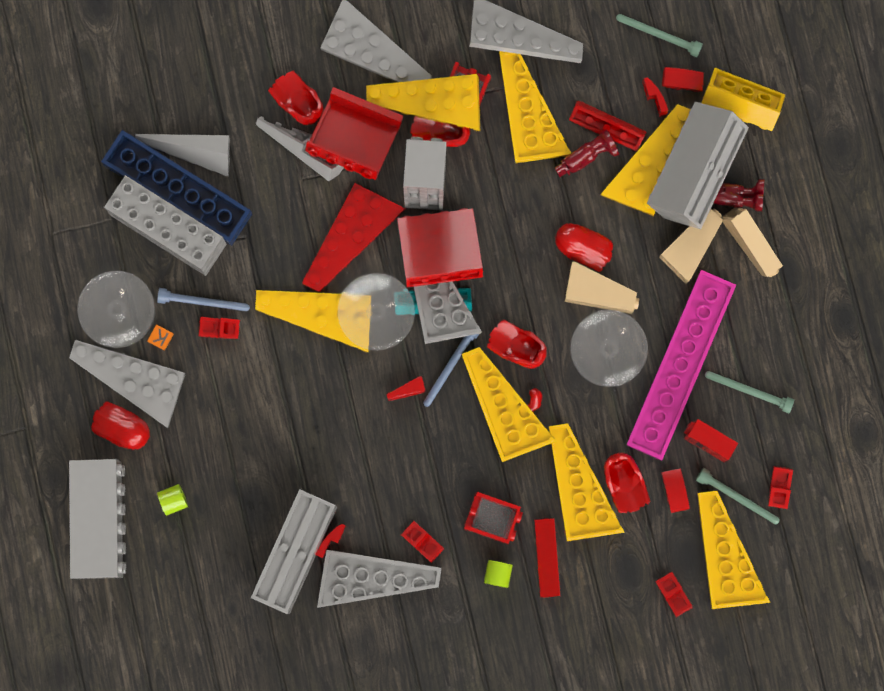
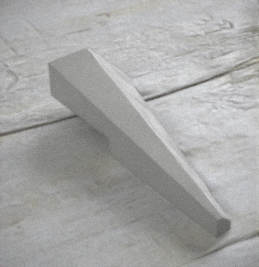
[256,116,344,181]
[135,134,230,176]

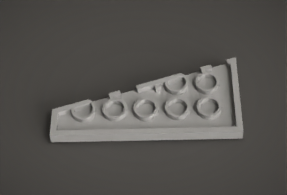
[321,0,432,82]
[469,0,583,63]
[414,281,482,344]
[69,340,185,428]
[317,550,441,608]

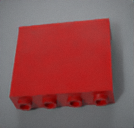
[306,87,403,180]
[397,208,483,287]

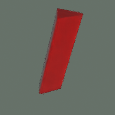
[569,100,646,151]
[534,518,560,598]

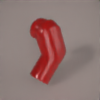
[527,388,542,412]

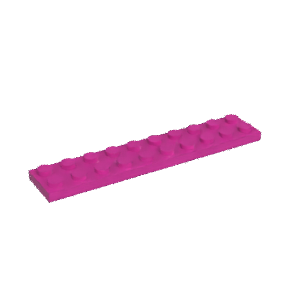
[626,270,736,461]

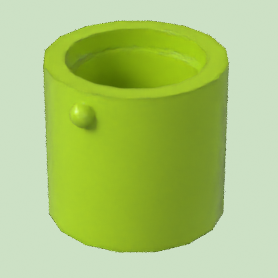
[157,484,188,516]
[484,560,513,588]

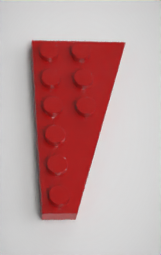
[302,183,406,293]

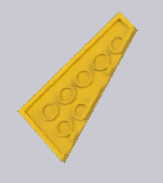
[499,51,571,163]
[366,74,480,131]
[601,104,691,216]
[255,290,371,353]
[462,347,557,462]
[549,424,624,541]
[697,491,770,609]

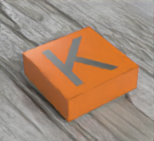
[147,325,174,351]

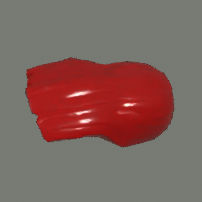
[268,70,323,125]
[410,116,470,147]
[555,223,613,272]
[487,319,547,369]
[91,402,150,450]
[604,453,651,513]

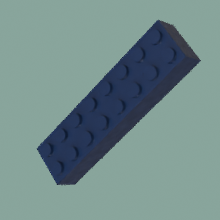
[101,130,252,246]

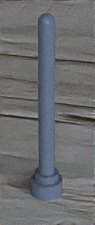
[157,288,250,311]
[423,334,479,407]

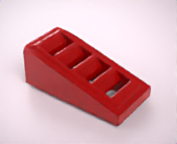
[387,376,425,401]

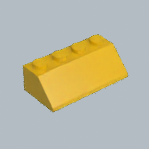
[701,68,785,131]

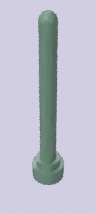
[616,14,703,57]
[705,371,795,414]
[696,467,780,524]

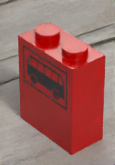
[684,419,738,462]

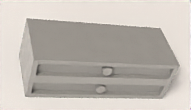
[647,102,749,229]
[403,137,446,211]
[104,175,227,276]
[69,459,126,579]
[251,489,337,614]

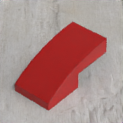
[662,67,704,92]
[642,77,669,116]
[198,317,240,339]
[768,466,793,509]
[662,468,690,513]
[401,521,444,563]
[315,524,346,558]
[655,572,693,617]

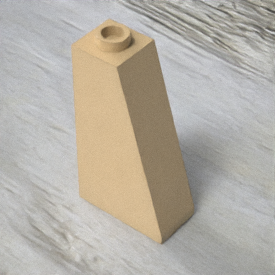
[721,208,783,277]
[659,209,723,284]
[565,262,639,314]

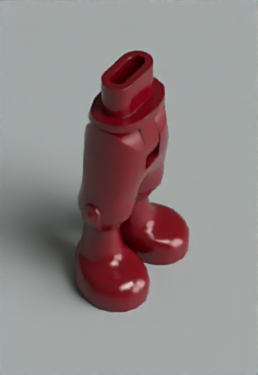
[555,130,619,177]
[714,179,765,212]

